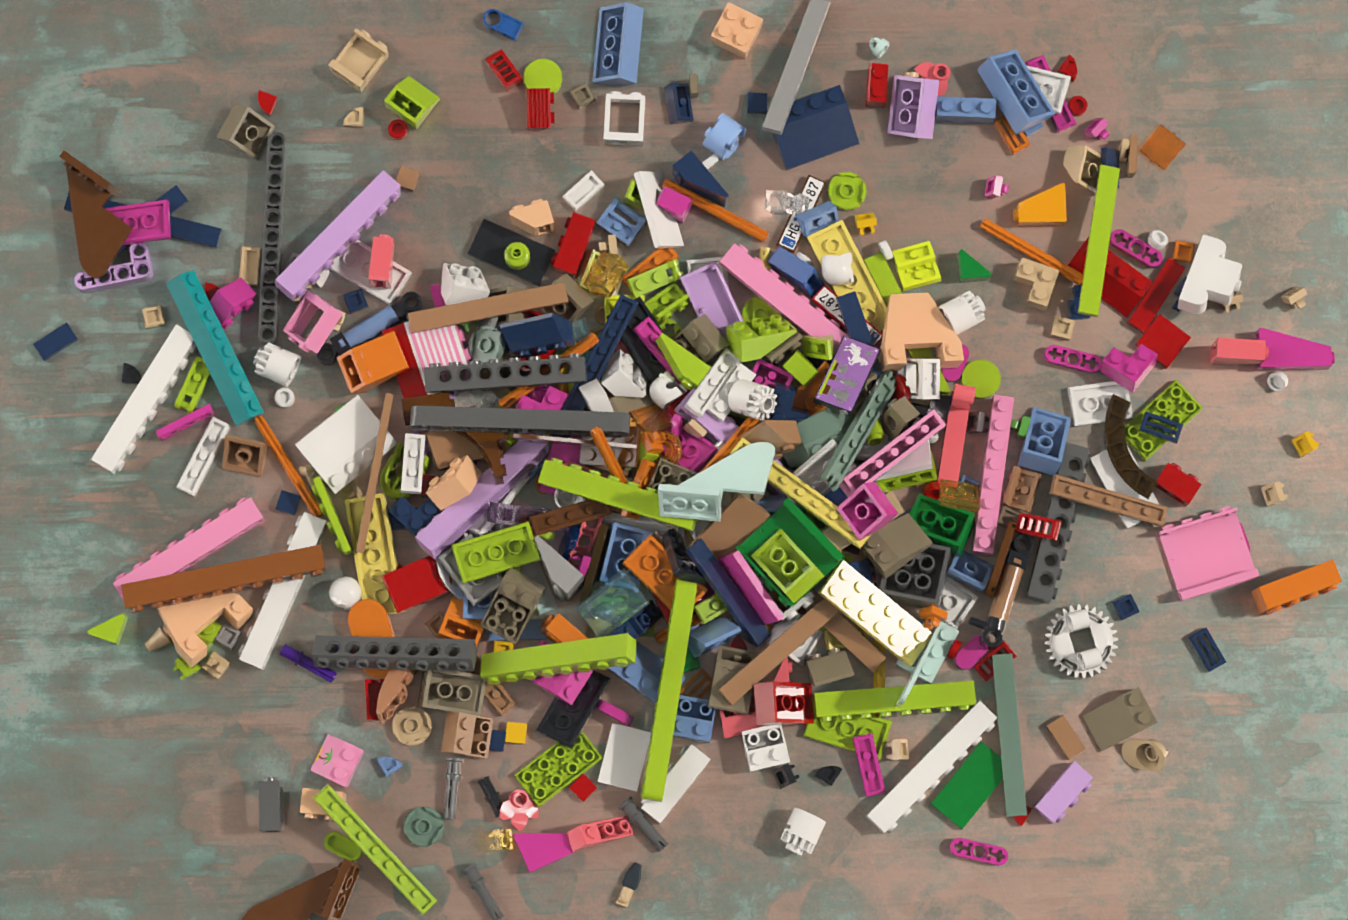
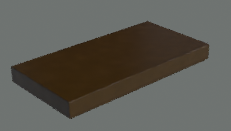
[580,524,608,607]

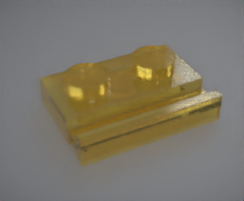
[939,479,981,512]

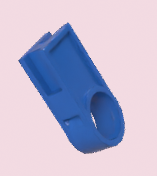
[483,9,523,41]

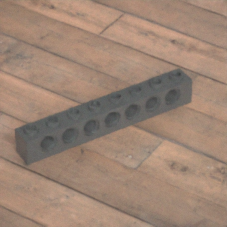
[424,354,587,393]
[1025,442,1091,604]
[311,635,477,672]

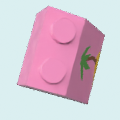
[310,734,365,788]

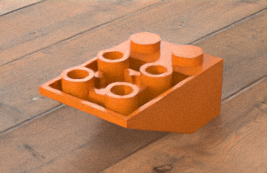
[337,331,409,394]
[437,594,484,647]

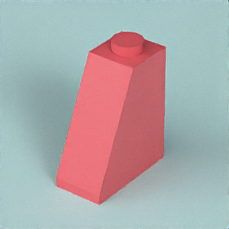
[368,234,395,289]
[1211,338,1269,365]

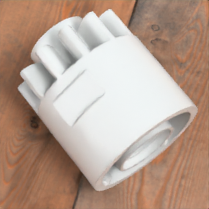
[938,290,986,335]
[253,342,301,387]
[728,379,777,421]
[780,807,826,856]

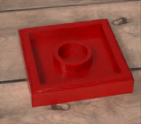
[1135,314,1191,369]

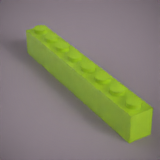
[538,458,697,531]
[480,633,636,685]
[812,680,976,722]

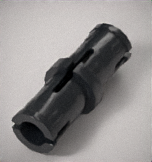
[478,776,503,818]

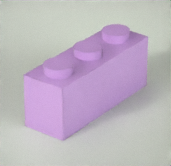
[1033,761,1093,824]

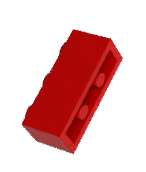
[551,212,596,279]

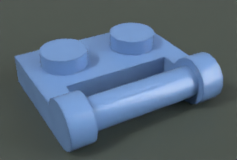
[596,196,647,247]

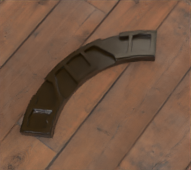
[1104,394,1158,500]

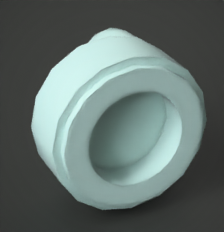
[869,37,889,58]

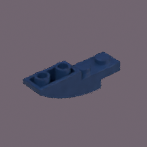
[607,600,663,639]

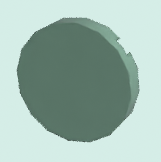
[469,325,505,364]
[404,806,444,847]

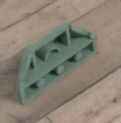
[783,408,854,468]

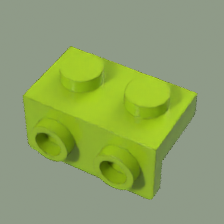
[645,282,690,324]

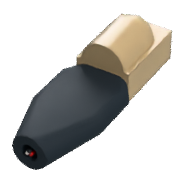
[616,862,642,907]

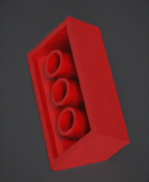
[1068,237,1153,318]

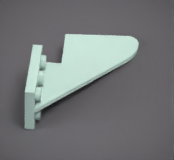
[658,442,775,522]
[895,618,959,707]

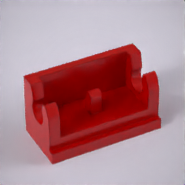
[365,679,389,722]

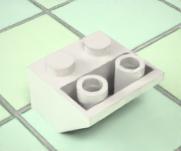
[441,263,490,305]
[601,349,647,398]
[741,725,790,773]

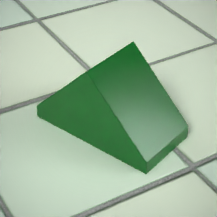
[957,249,992,283]

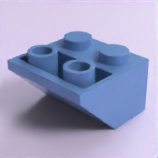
[673,695,716,743]

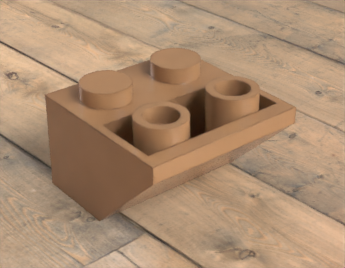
[441,712,494,759]

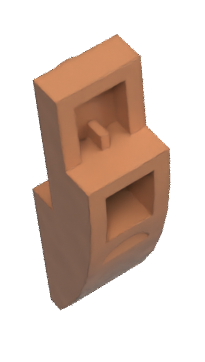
[376,669,418,724]

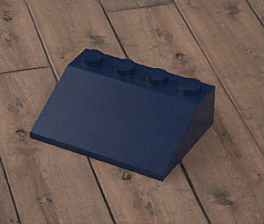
[766,85,860,171]

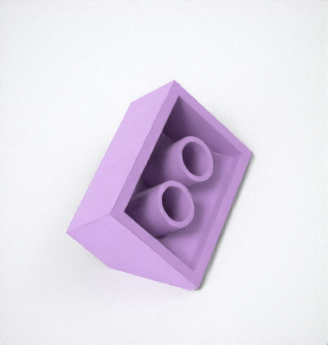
[887,75,939,139]

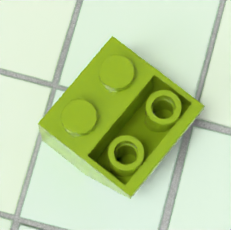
[384,76,440,129]

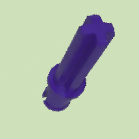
[280,644,337,683]

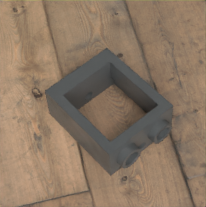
[259,777,284,833]

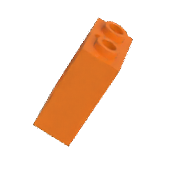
[540,613,588,644]

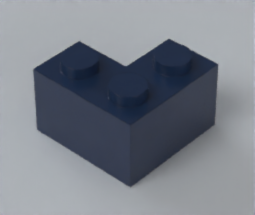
[766,382,810,423]
[389,496,445,537]

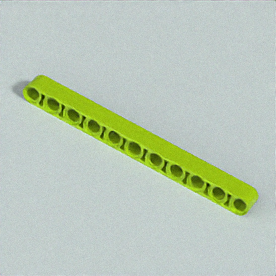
[641,580,697,802]

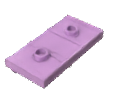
[680,261,744,341]

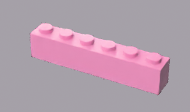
[839,410,946,497]

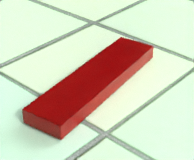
[1127,257,1186,334]

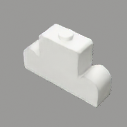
[1178,235,1242,314]

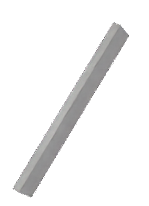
[762,0,830,135]

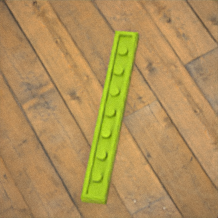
[1078,165,1120,317]
[863,252,951,393]
[313,784,437,915]

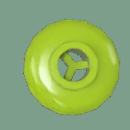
[504,242,530,270]

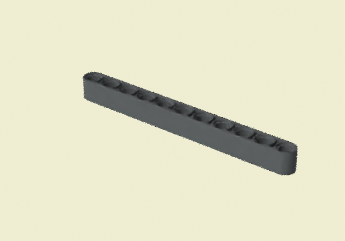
[258,132,287,345]
[410,406,630,437]

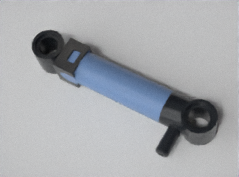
[316,292,422,366]

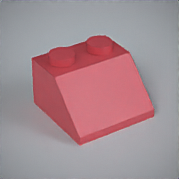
[718,687,763,739]

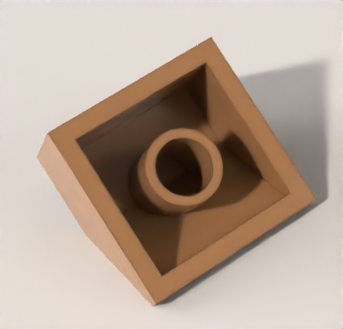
[741,420,802,460]

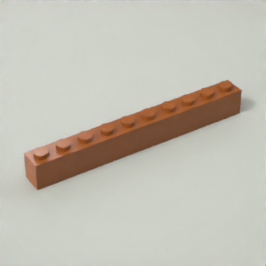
[121,544,327,613]

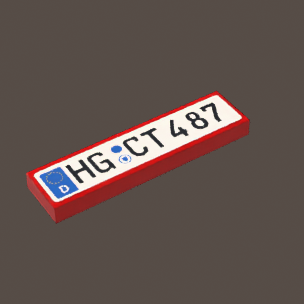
[811,284,883,347]

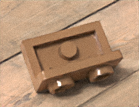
[1002,465,1042,513]

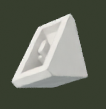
[579,378,614,412]

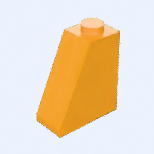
[1013,183,1067,227]

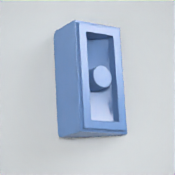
[796,201,839,238]

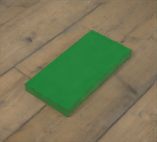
[931,741,1003,830]

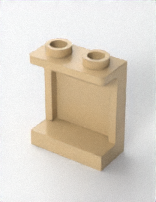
[328,29,389,92]

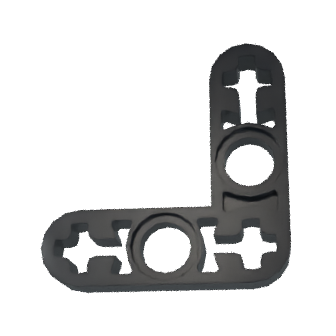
[662,529,711,587]

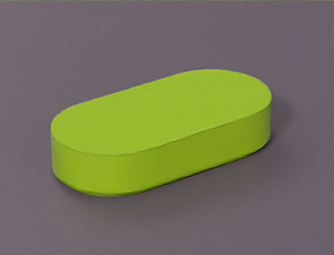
[324,832,363,862]

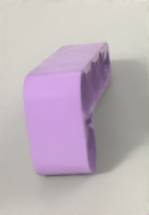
[74,243,153,293]

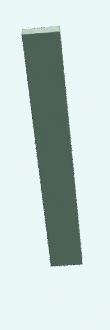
[992,653,1027,817]

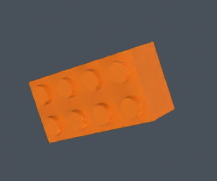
[1251,559,1342,615]

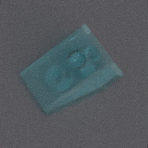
[576,568,649,637]

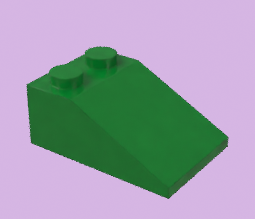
[909,494,975,557]

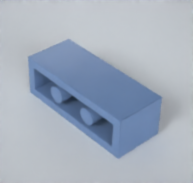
[935,96,996,124]

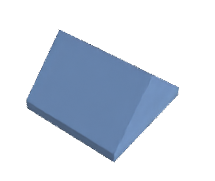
[947,550,994,593]

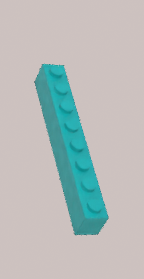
[166,270,264,426]

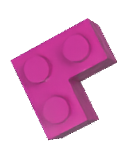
[210,278,257,330]
[1100,344,1158,393]
[752,359,794,389]
[516,386,568,410]

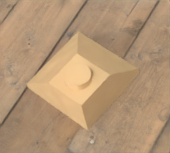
[1063,145,1101,194]

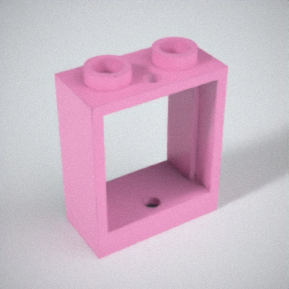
[283,290,343,353]

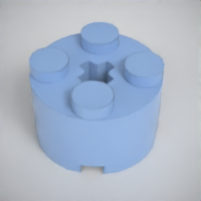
[702,113,747,161]

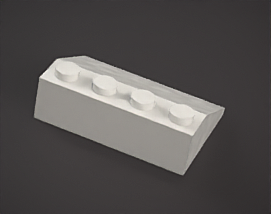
[295,395,398,494]

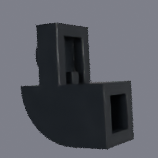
[910,391,952,420]

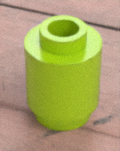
[866,418,884,446]

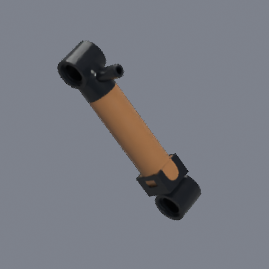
[968,534,1033,650]

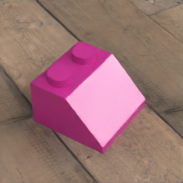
[837,482,899,540]

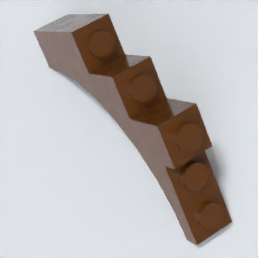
[401,392,509,485]

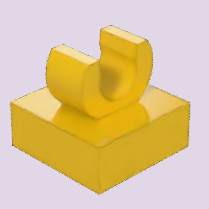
[854,212,877,235]
[1291,431,1319,457]

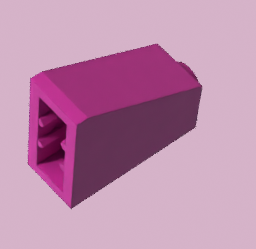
[513,833,575,873]

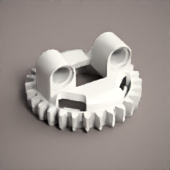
[1044,604,1118,679]

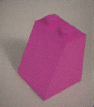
[530,640,593,705]

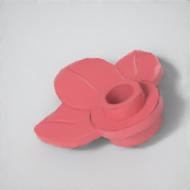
[914,62,951,96]
[500,790,538,831]

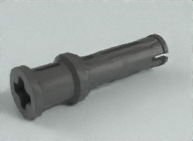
[443,757,464,819]
[618,796,669,852]
[460,862,505,920]

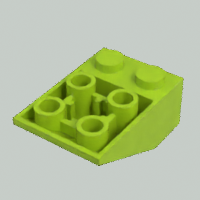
[726,314,797,362]

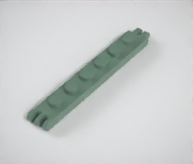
[821,369,896,491]

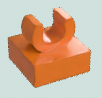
[640,431,666,454]
[919,605,948,630]

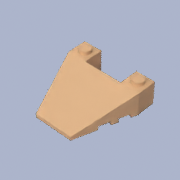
[879,293,964,372]
[157,591,253,668]

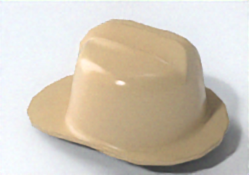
[1121,739,1168,772]

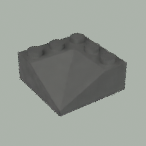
[880,544,951,608]

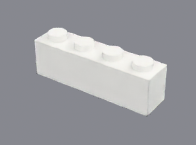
[640,744,711,824]

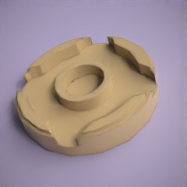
[392,705,432,746]

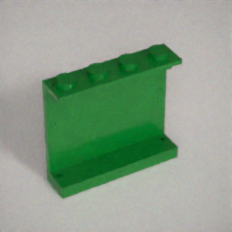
[735,497,845,607]

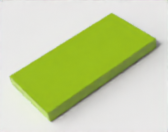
[451,522,541,584]
[803,713,892,760]

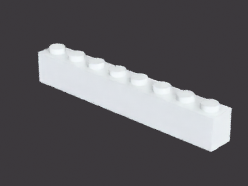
[91,325,197,475]
[238,512,327,671]
[866,701,997,833]

